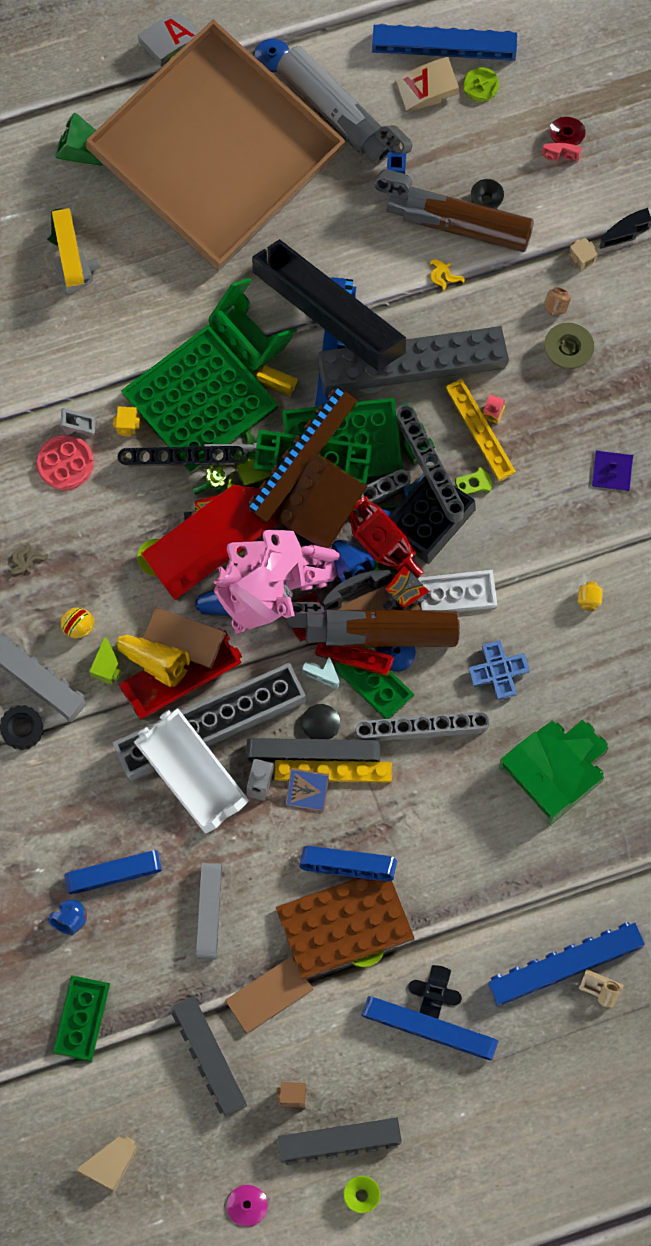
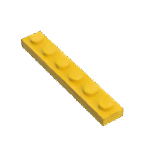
[445,378,516,482]
[275,760,392,783]

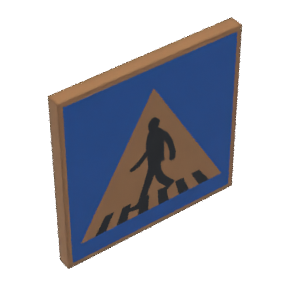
[286,768,329,811]

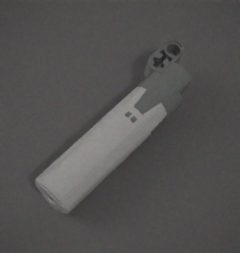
[277,46,413,162]

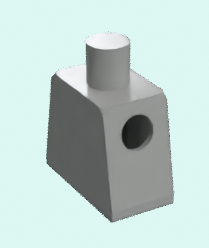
[54,252,100,295]
[247,759,275,801]

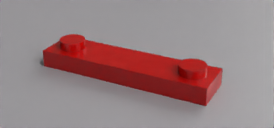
[315,642,394,676]

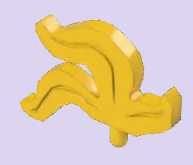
[430,259,465,291]

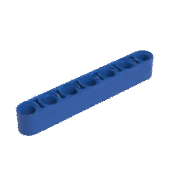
[361,996,499,1061]

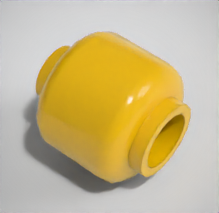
[577,581,603,611]

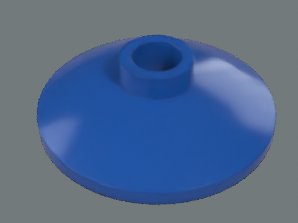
[255,39,289,72]
[377,647,416,672]

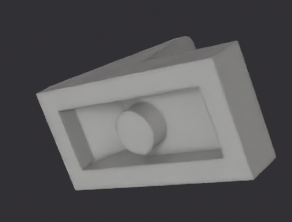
[61,408,95,436]

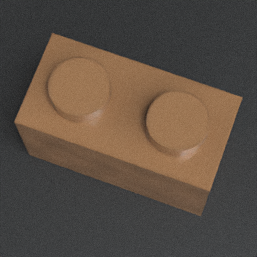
[277,1082,306,1109]

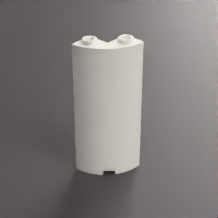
[134,708,249,834]

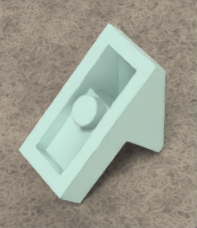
[302,657,339,689]

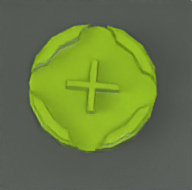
[463,67,499,102]

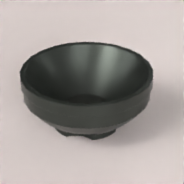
[471,179,504,209]

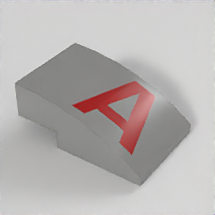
[138,13,199,67]

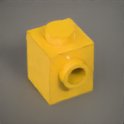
[113,406,140,437]

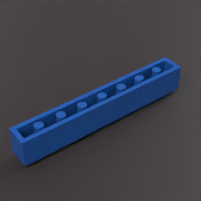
[372,24,517,61]
[488,922,645,1007]

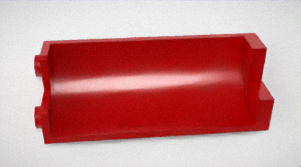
[118,628,242,719]

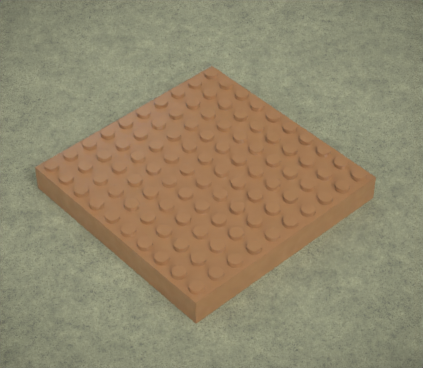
[86,19,345,272]

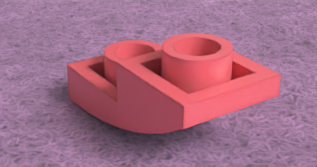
[542,143,582,162]

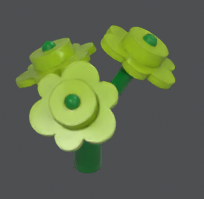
[192,465,234,495]

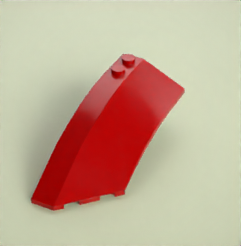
[141,485,289,600]

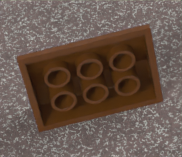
[275,454,367,548]

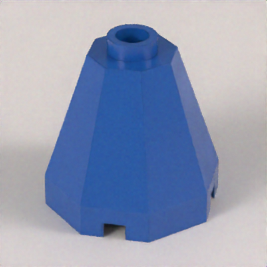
[331,540,376,583]

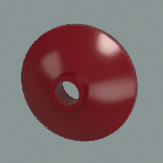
[549,117,586,145]

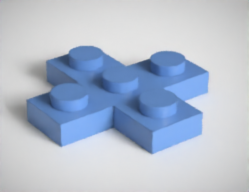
[469,640,530,700]

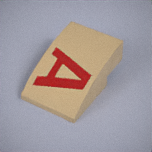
[396,57,459,112]

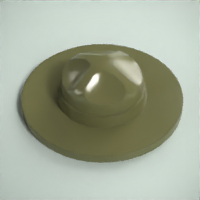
[544,323,594,369]

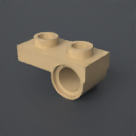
[579,970,624,1007]

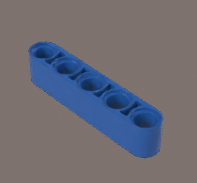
[299,846,397,882]
[64,851,162,894]

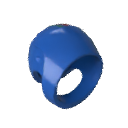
[48,900,87,935]

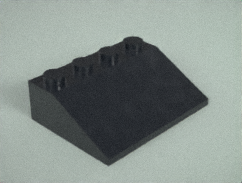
[389,476,476,565]

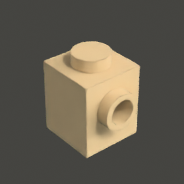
[568,237,598,271]

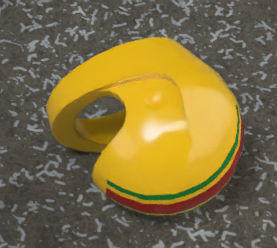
[60,607,94,639]

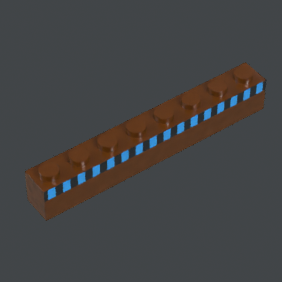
[247,387,357,525]

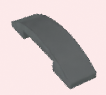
[323,570,391,611]

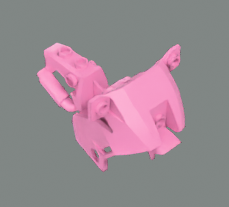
[213,530,340,634]

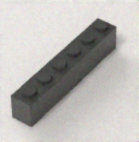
[171,996,247,1117]
[278,1117,402,1165]

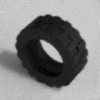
[0,705,44,750]

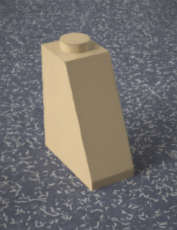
[77,1136,138,1192]

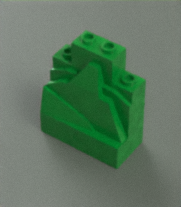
[498,719,608,826]

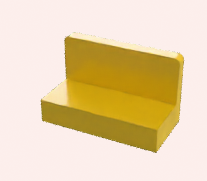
[257,365,299,398]

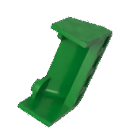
[208,278,297,371]

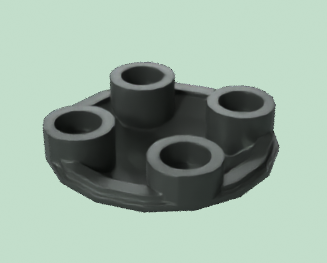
[302,704,340,739]

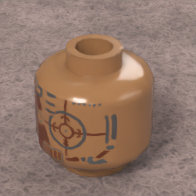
[544,287,571,316]

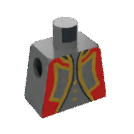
[382,566,429,610]

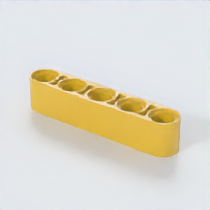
[52,208,85,287]

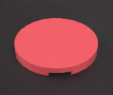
[37,435,94,490]

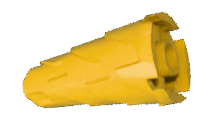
[116,634,190,687]

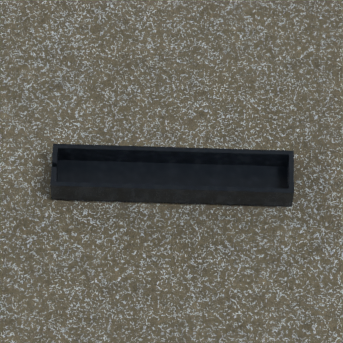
[252,239,406,371]

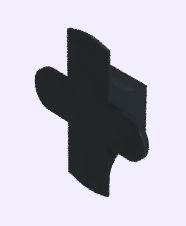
[408,965,462,1019]

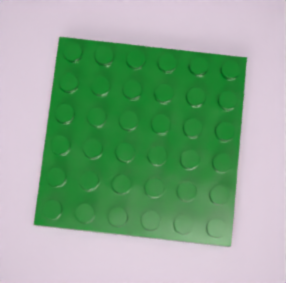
[121,325,279,474]

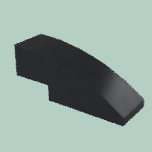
[599,208,651,249]

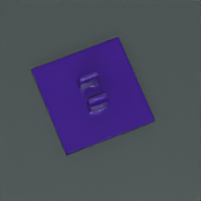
[592,450,633,491]

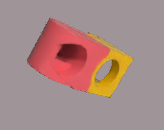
[483,394,505,424]

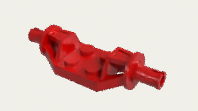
[349,496,424,579]

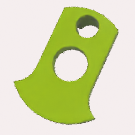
[455,467,492,495]

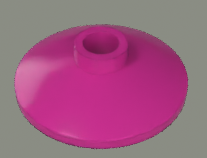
[227,1185,268,1226]

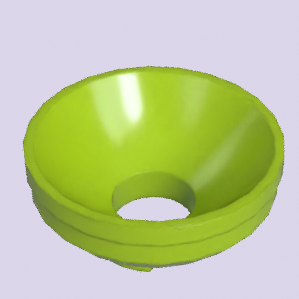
[343,1176,380,1214]

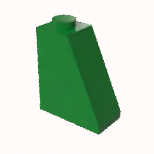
[55,113,103,166]

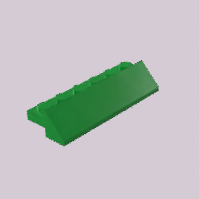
[253,430,372,485]

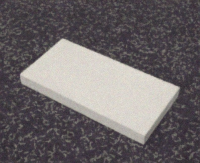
[418,570,498,612]

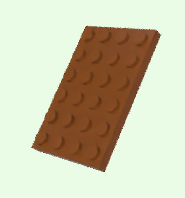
[276,878,414,980]

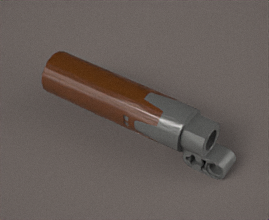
[375,169,534,253]
[287,602,460,647]

